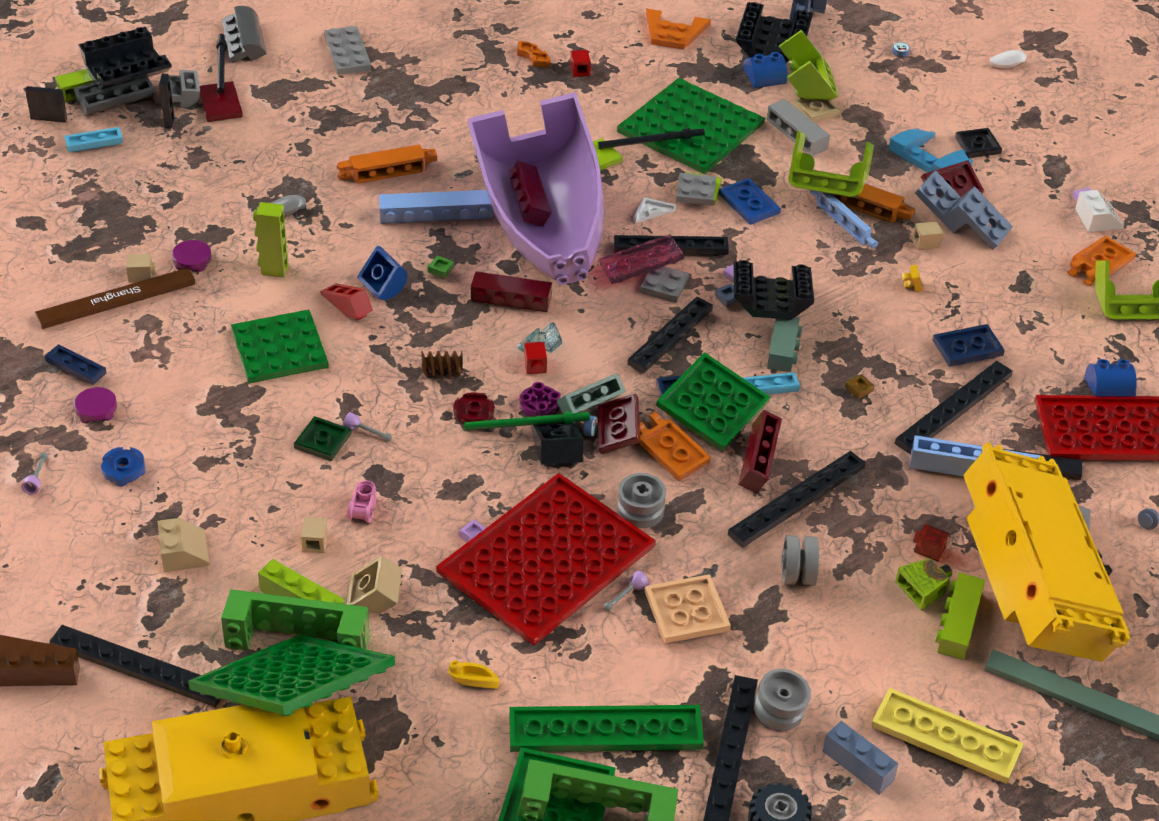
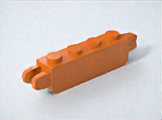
[337,144,437,184]
[833,173,915,223]

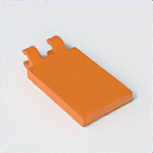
[1067,235,1136,286]
[639,412,711,481]

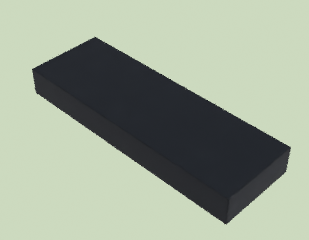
[159,73,175,129]

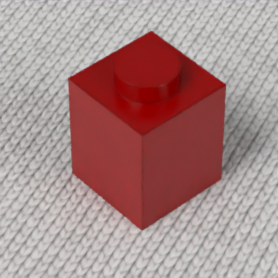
[570,50,591,77]
[524,342,547,374]

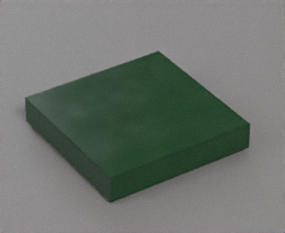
[294,416,352,461]

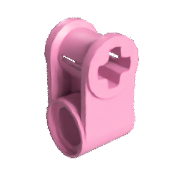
[347,481,377,523]

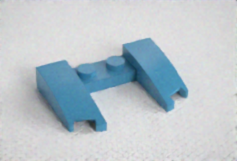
[888,128,973,173]

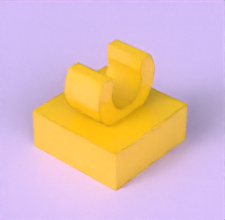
[902,264,923,292]

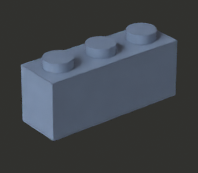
[823,721,899,795]

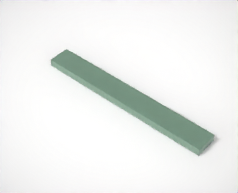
[984,649,1159,740]

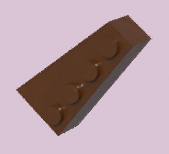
[0,635,80,687]

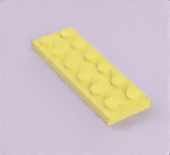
[871,688,1024,784]

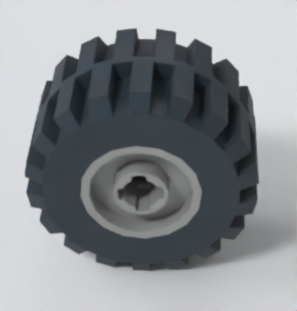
[748,782,812,821]

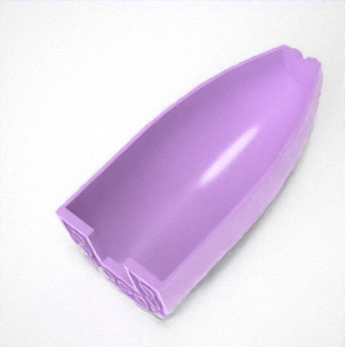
[467,92,605,285]

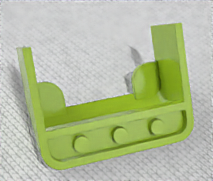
[779,30,839,100]
[788,131,874,197]
[1095,260,1159,319]

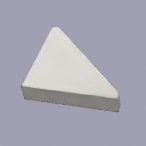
[633,197,676,223]

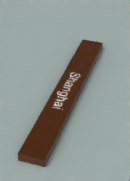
[35,268,196,329]

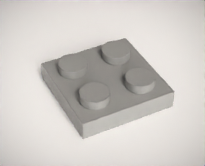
[676,173,716,206]
[640,263,689,303]

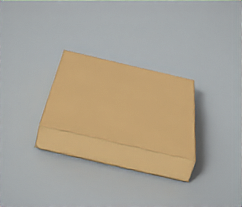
[792,98,841,123]

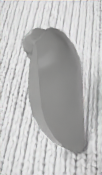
[271,195,306,216]

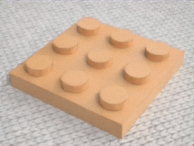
[645,574,731,644]

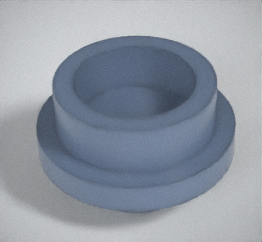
[1138,508,1159,530]

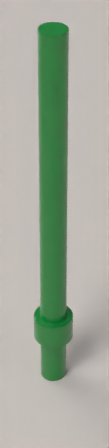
[464,411,590,431]

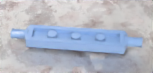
[809,190,878,248]

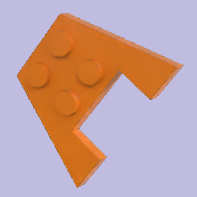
[646,8,711,50]

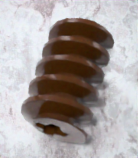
[421,351,463,377]

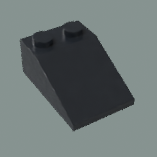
[531,422,583,467]

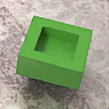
[428,256,454,279]

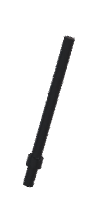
[216,33,227,94]
[598,128,705,149]

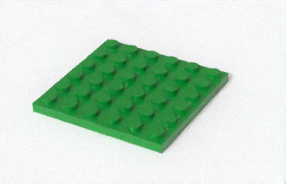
[617,78,765,174]
[189,634,395,716]

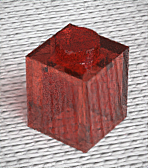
[913,524,950,562]

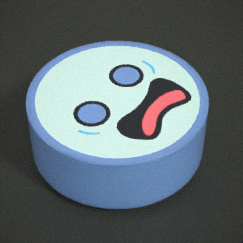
[892,42,910,57]
[583,415,598,437]

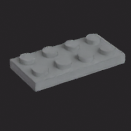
[324,26,371,75]

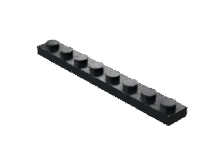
[895,361,1013,455]
[728,450,866,548]
[49,624,221,708]
[703,675,758,821]

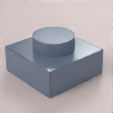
[715,283,738,307]

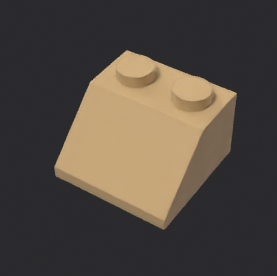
[157,518,209,572]
[347,555,402,613]

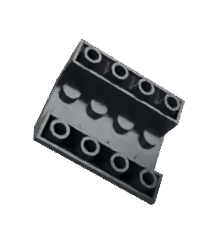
[735,2,813,63]
[78,26,172,90]
[733,260,814,320]

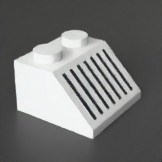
[1075,190,1124,232]

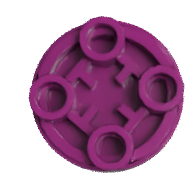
[172,240,212,272]
[519,382,561,417]
[74,387,117,423]

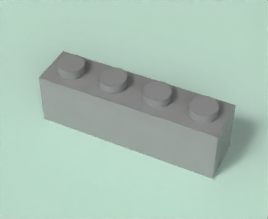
[767,99,830,156]

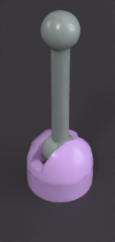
[343,412,392,442]
[21,453,48,495]
[603,570,649,611]

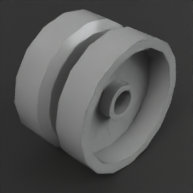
[617,473,666,529]
[781,535,819,586]
[753,669,811,731]

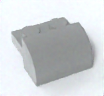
[161,70,200,108]

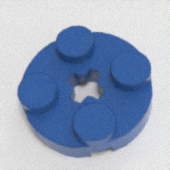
[101,447,146,487]

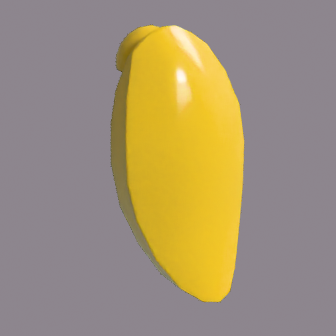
[448,660,499,689]

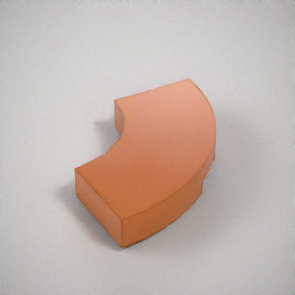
[517,41,550,68]

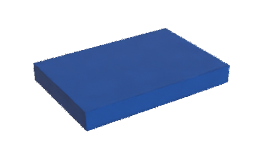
[718,178,781,225]

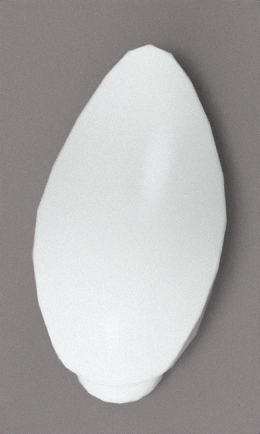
[990,50,1027,69]

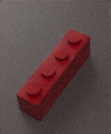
[509,160,552,227]
[471,271,552,312]
[738,410,782,493]

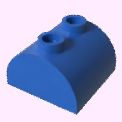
[743,52,787,88]
[357,245,407,300]
[1084,359,1137,396]

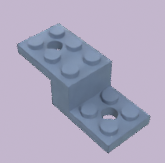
[915,171,1013,250]

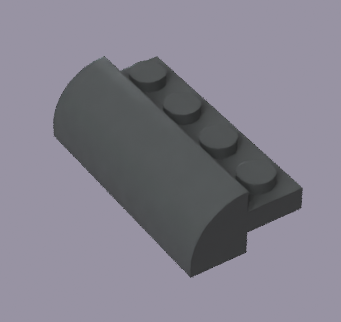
[222,6,267,63]
[74,77,155,115]

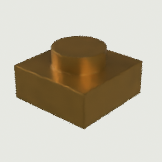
[845,374,875,399]

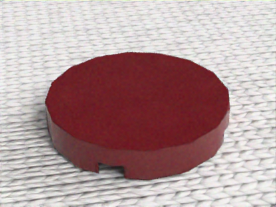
[453,392,495,424]

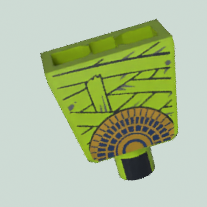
[895,559,953,611]

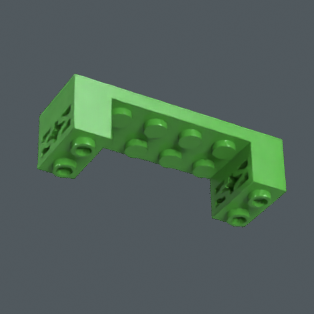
[221,589,370,650]
[518,759,679,821]

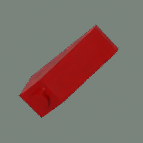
[320,283,373,320]

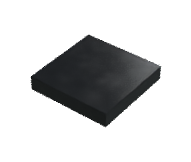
[25,86,68,123]
[955,128,1002,158]

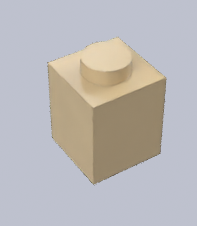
[913,221,944,250]
[126,254,156,282]
[301,517,328,553]

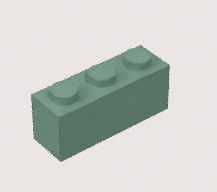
[767,317,803,372]
[557,373,626,414]

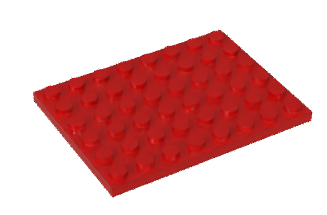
[436,473,656,646]

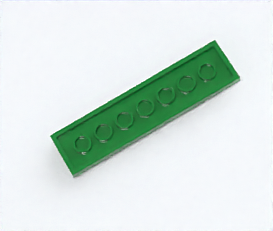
[509,705,704,752]

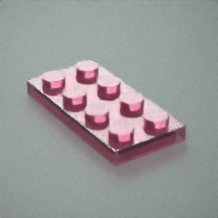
[599,234,684,284]

